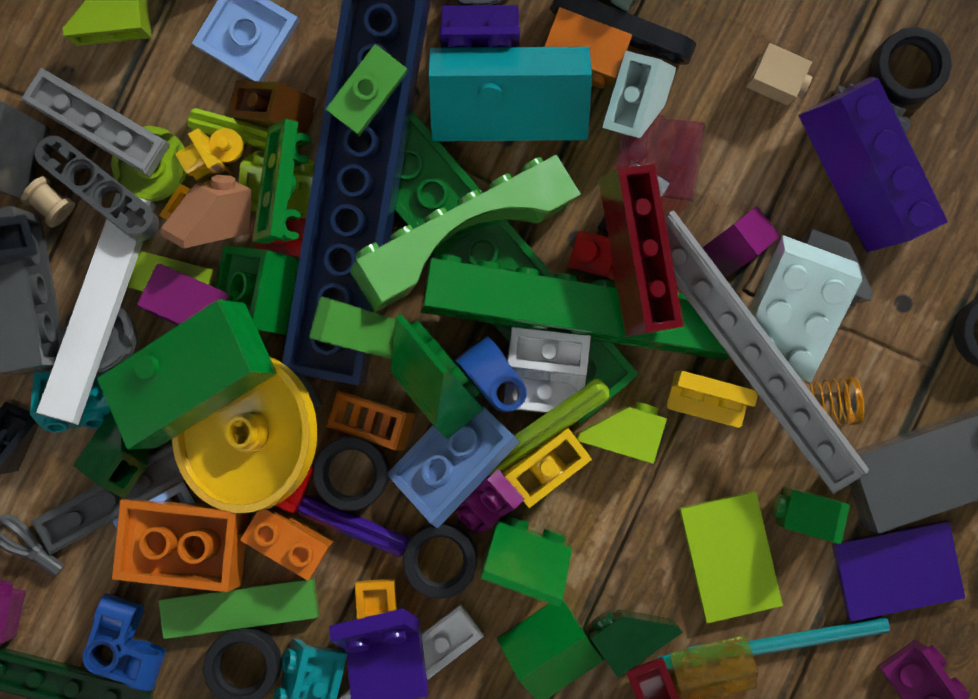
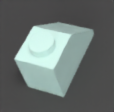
[602,51,676,139]

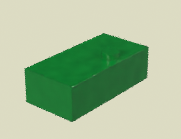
[97,299,277,450]

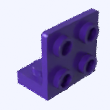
[439,5,520,48]
[329,608,429,699]

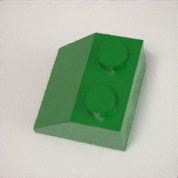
[215,245,300,336]

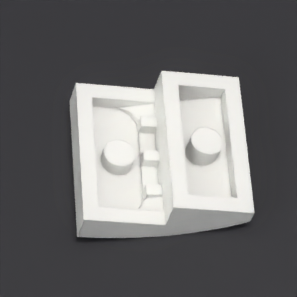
[504,327,591,413]

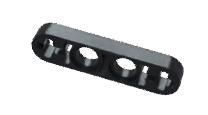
[550,0,697,65]

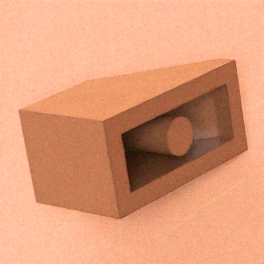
[161,175,251,248]

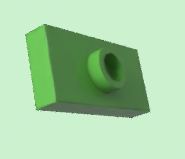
[326,44,409,136]

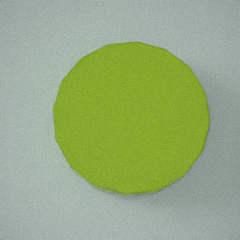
[111,125,189,204]

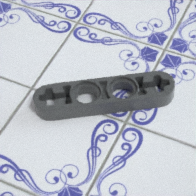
[35,136,159,241]

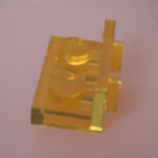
[671,636,758,699]

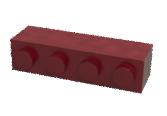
[598,163,684,337]

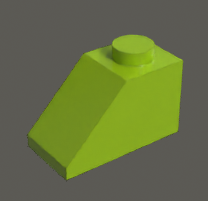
[63,0,152,46]
[576,402,667,464]

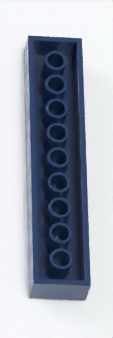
[282,0,431,385]

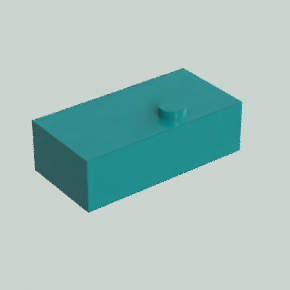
[429,47,592,141]

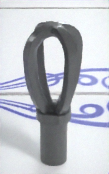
[0,515,65,577]

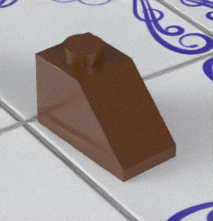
[226,80,316,134]

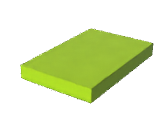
[679,491,783,623]

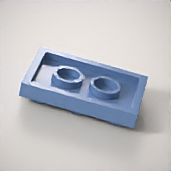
[388,398,520,528]

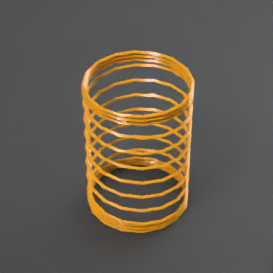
[806,377,864,426]

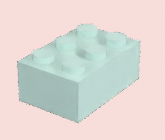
[749,235,862,383]

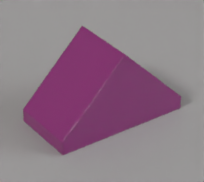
[702,206,780,278]

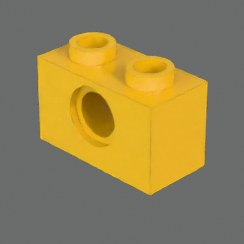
[503,427,592,508]

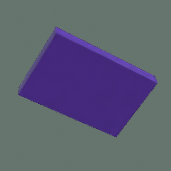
[832,520,965,621]

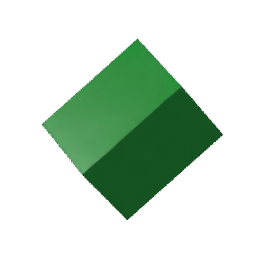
[497,599,604,699]

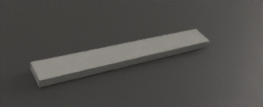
[664,210,869,494]

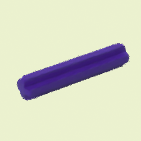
[298,496,409,557]

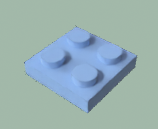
[192,0,300,81]

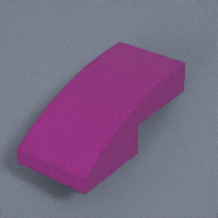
[456,470,525,535]

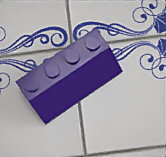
[798,77,948,252]

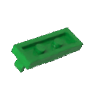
[253,118,311,244]

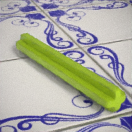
[489,379,610,475]

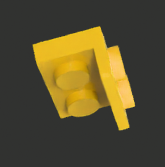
[666,371,758,428]

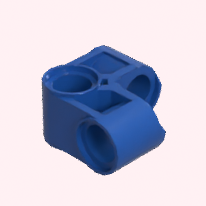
[454,336,527,412]
[83,593,166,691]

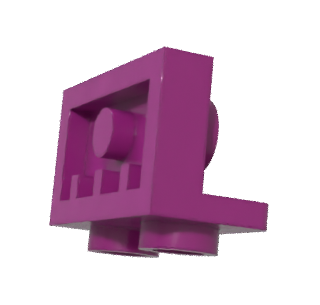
[878,639,970,699]

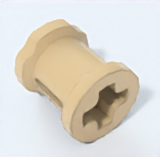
[20,176,75,228]

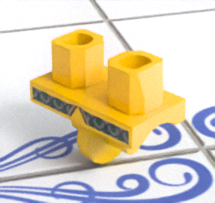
[175,128,244,183]

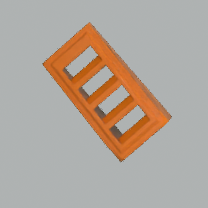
[326,390,415,451]

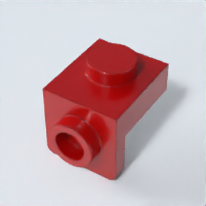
[567,231,617,284]

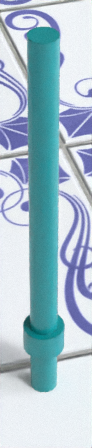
[657,617,890,671]

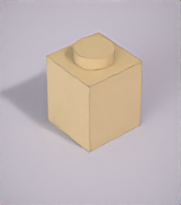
[746,43,812,106]

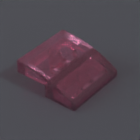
[616,114,705,201]

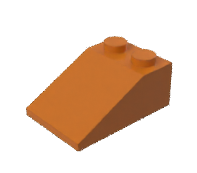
[112,499,249,592]

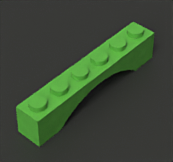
[350,154,581,312]

